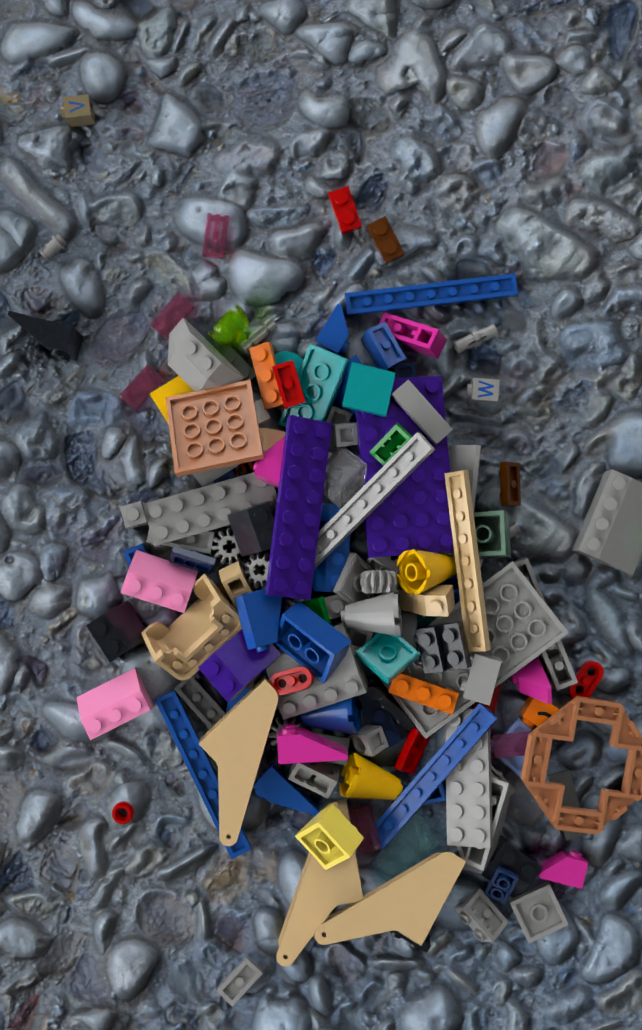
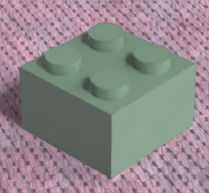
[473,510,511,559]

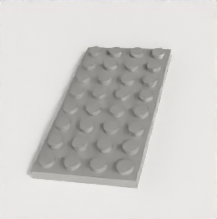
[376,561,569,739]

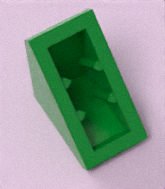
[369,422,412,466]

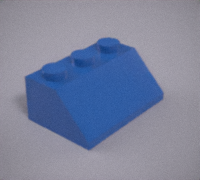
[274,601,351,684]

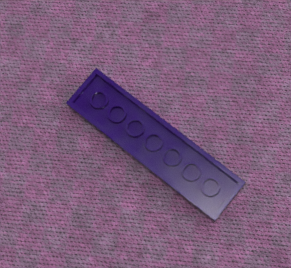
[265,415,332,600]

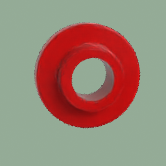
[112,801,134,824]

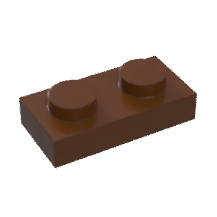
[366,216,405,265]
[499,462,521,506]

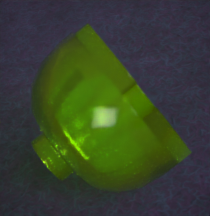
[206,304,249,346]

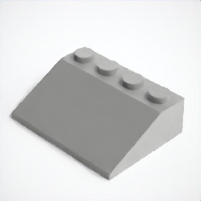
[572,469,642,576]
[266,623,368,720]

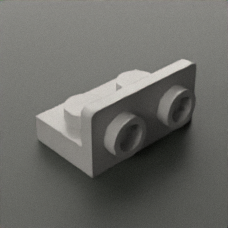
[455,888,509,942]

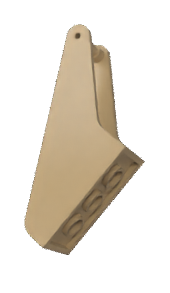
[199,676,278,846]
[276,799,363,967]
[313,852,466,946]

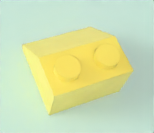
[295,804,364,870]

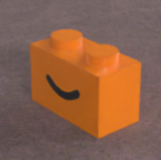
[518,696,560,741]

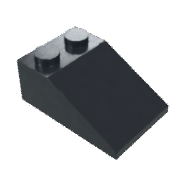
[8,311,83,362]

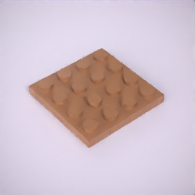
[166,380,264,477]

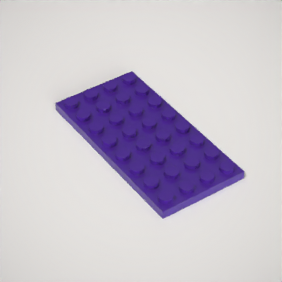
[356,376,454,558]

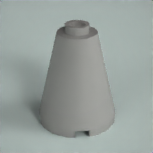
[341,591,402,636]

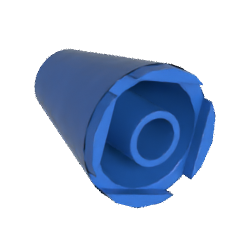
[299,696,361,735]

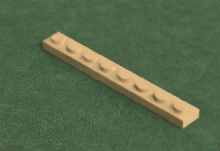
[444,470,491,652]

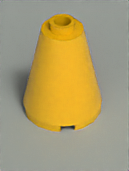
[396,549,457,594]
[339,753,403,800]

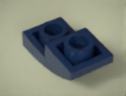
[484,865,519,904]

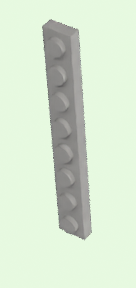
[314,432,435,569]

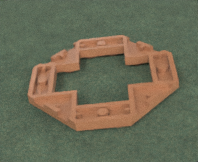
[521,696,642,835]

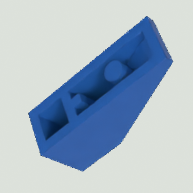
[253,763,320,816]

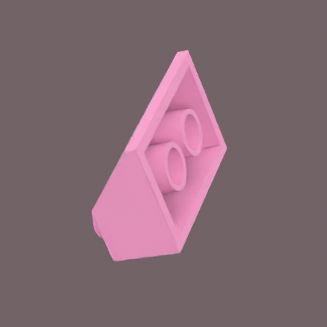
[121,550,198,613]
[76,667,154,740]

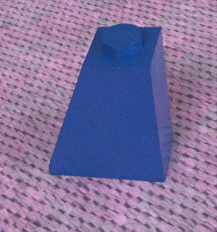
[234,588,282,652]

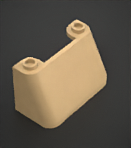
[141,573,242,680]

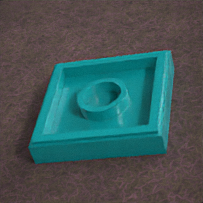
[342,362,395,417]
[356,633,420,684]

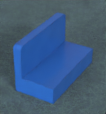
[361,321,406,371]

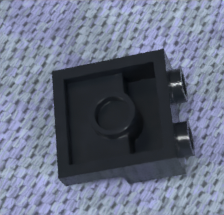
[414,621,472,673]

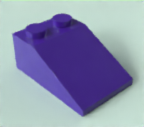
[198,630,282,702]

